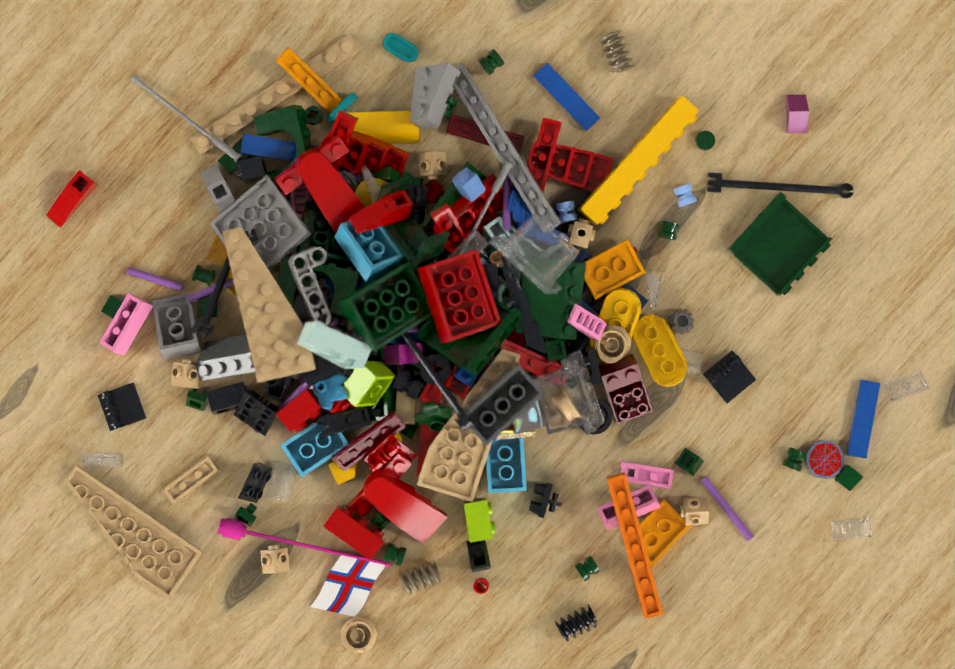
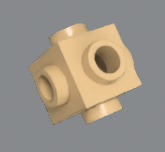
[419,151,447,180]
[567,218,596,248]
[170,359,199,389]
[680,497,709,525]
[260,545,290,574]

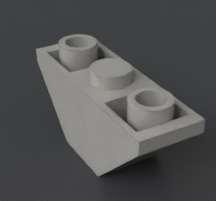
[200,164,236,213]

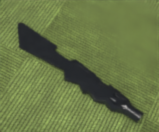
[501,254,547,353]

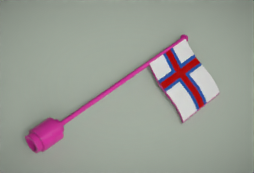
[218,518,390,617]

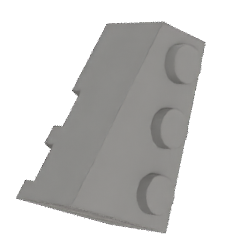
[410,63,461,129]

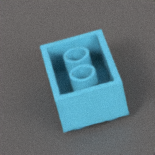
[335,221,403,282]
[280,413,350,477]
[486,433,527,493]

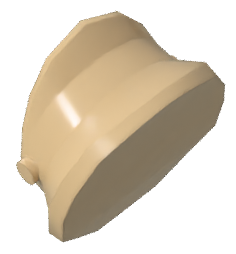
[594,324,631,364]
[550,387,582,421]
[341,616,378,653]

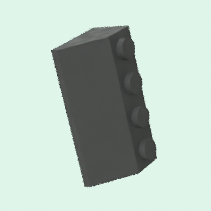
[197,334,255,381]
[463,362,545,446]

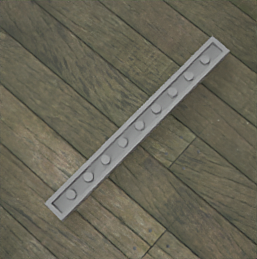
[453,63,561,233]

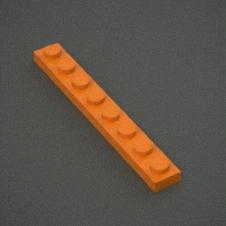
[606,472,663,619]

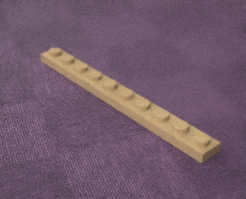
[190,34,361,156]

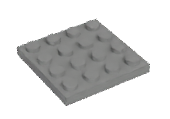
[210,175,311,270]

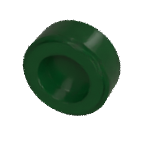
[696,131,715,150]

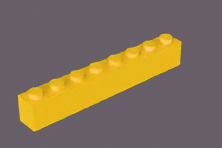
[577,95,699,225]

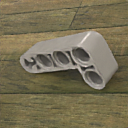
[288,246,331,326]

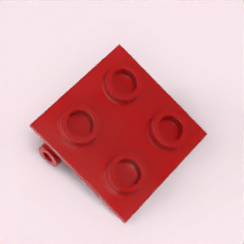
[364,434,418,472]

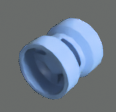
[673,183,697,208]
[556,201,578,223]

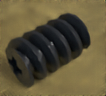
[555,604,597,642]

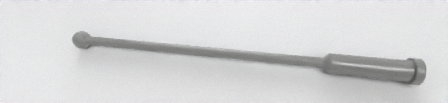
[131,75,242,163]
[459,161,513,255]

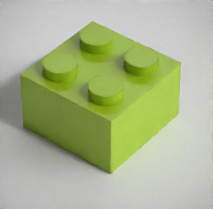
[343,361,396,407]
[464,498,496,542]

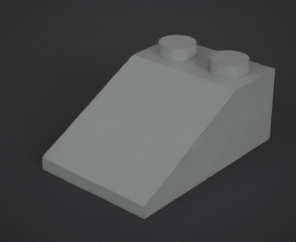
[152,293,202,361]

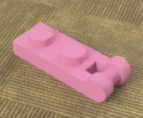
[620,461,674,489]

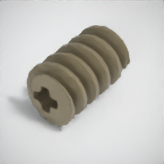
[600,30,635,73]
[398,560,441,595]

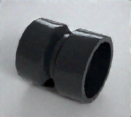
[392,366,427,401]

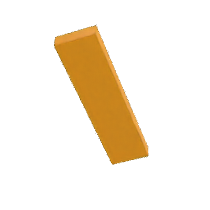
[275,46,343,113]

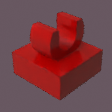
[426,180,445,204]

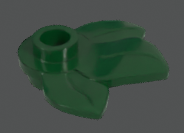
[414,402,452,431]

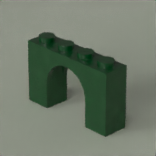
[253,104,313,191]
[277,255,361,320]

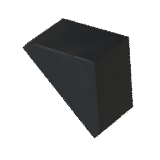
[466,540,491,573]

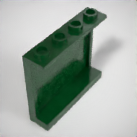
[727,192,832,296]
[417,302,522,377]

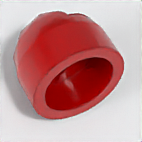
[473,578,489,594]

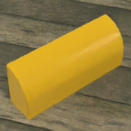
[347,111,420,144]

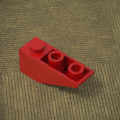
[46,170,98,228]
[349,190,413,234]

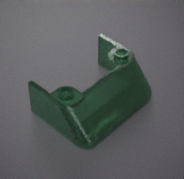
[376,177,450,274]

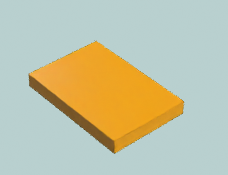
[584,239,646,300]
[639,499,692,567]

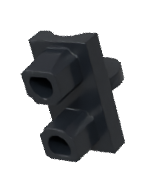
[529,482,562,518]

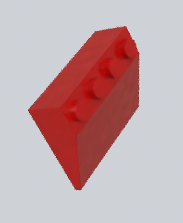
[417,249,501,343]

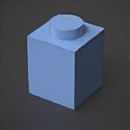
[452,167,486,202]

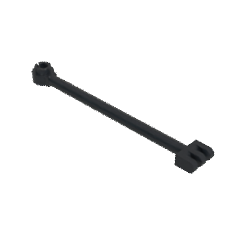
[707,173,854,199]
[191,255,231,339]
[400,332,474,430]

